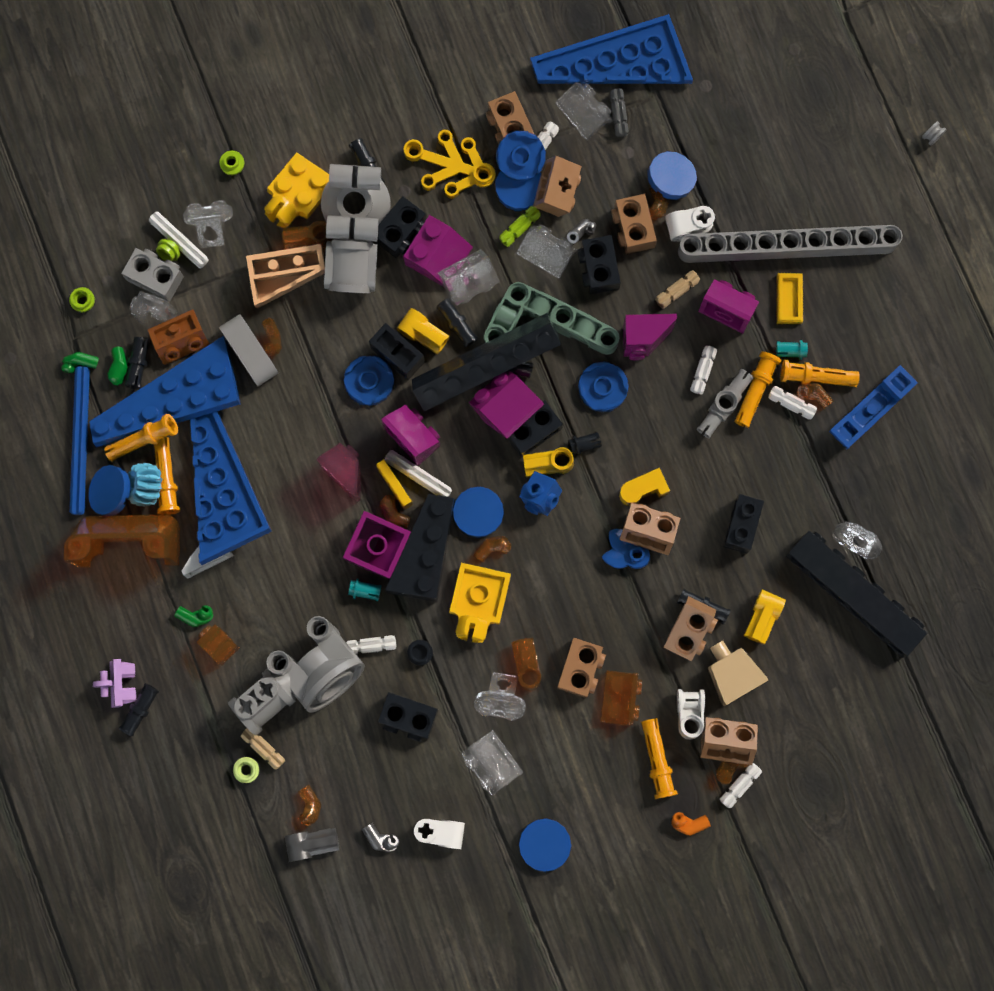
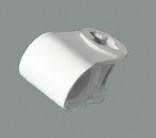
[665,206,715,242]
[677,689,705,740]
[414,819,465,849]

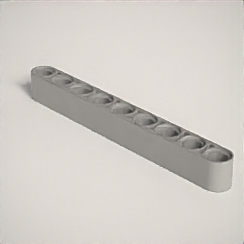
[678,225,903,263]

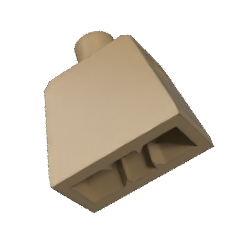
[708,641,768,706]

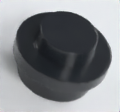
[407,640,433,666]

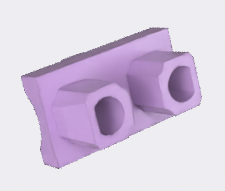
[93,659,136,708]

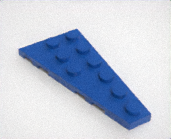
[530,14,693,84]
[89,336,240,447]
[190,411,272,565]

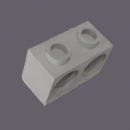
[121,248,184,302]

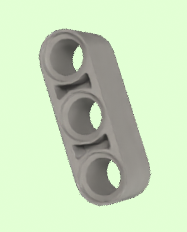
[219,314,279,387]

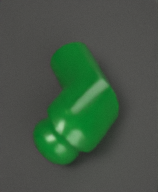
[108,346,128,385]
[61,352,99,373]
[174,605,213,628]

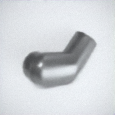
[567,219,596,243]
[362,823,399,852]

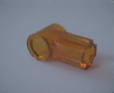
[282,221,332,250]
[511,638,541,691]

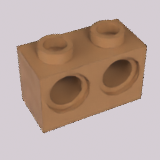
[485,91,535,145]
[611,194,657,254]
[620,503,680,555]
[664,596,718,661]
[557,638,606,698]
[700,717,758,765]

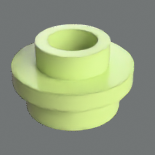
[233,757,259,783]

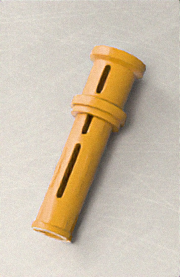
[734,351,781,428]
[780,360,859,388]
[104,414,178,461]
[154,437,180,515]
[641,718,678,799]

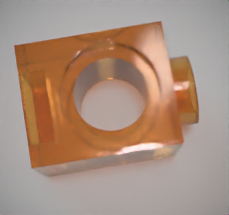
[197,624,240,666]

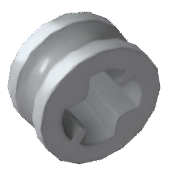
[922,121,947,146]

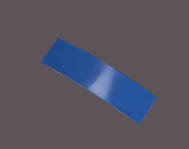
[829,365,918,449]

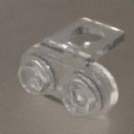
[183,200,233,248]
[833,522,882,559]
[474,672,526,721]

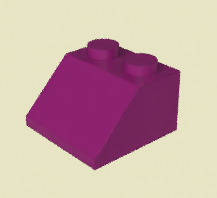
[403,215,473,289]
[698,279,759,334]
[622,314,677,360]
[469,370,544,438]
[381,405,440,466]
[342,511,411,579]

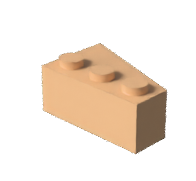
[246,244,325,309]

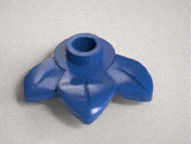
[602,529,650,569]

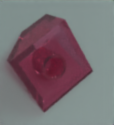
[316,443,361,503]

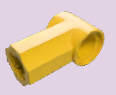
[396,308,449,355]
[523,447,574,478]
[744,589,786,645]

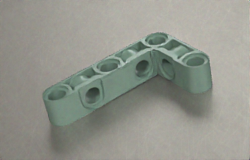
[484,282,620,355]

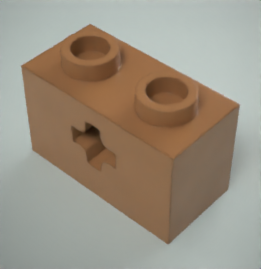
[533,156,582,217]

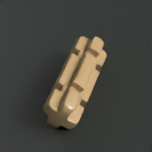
[655,270,700,309]
[241,728,285,769]

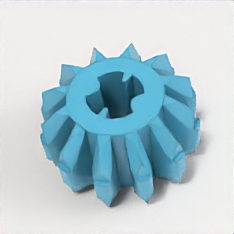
[128,463,163,507]

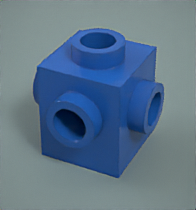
[519,471,562,516]

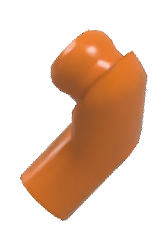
[671,812,711,836]

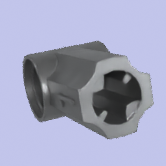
[285,828,339,862]

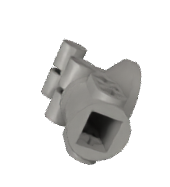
[321,164,391,293]
[228,616,365,736]

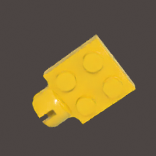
[265,152,329,228]
[449,563,511,643]

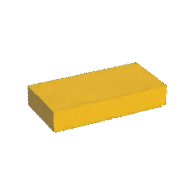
[776,273,803,324]
[377,459,413,510]

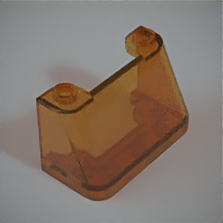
[64,514,180,568]

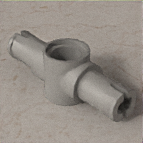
[697,369,754,438]

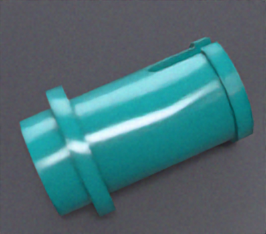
[776,340,808,360]
[348,578,381,601]

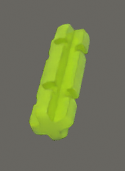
[499,206,541,247]

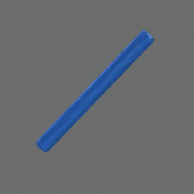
[69,366,90,515]

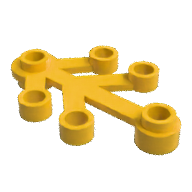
[404,130,496,199]

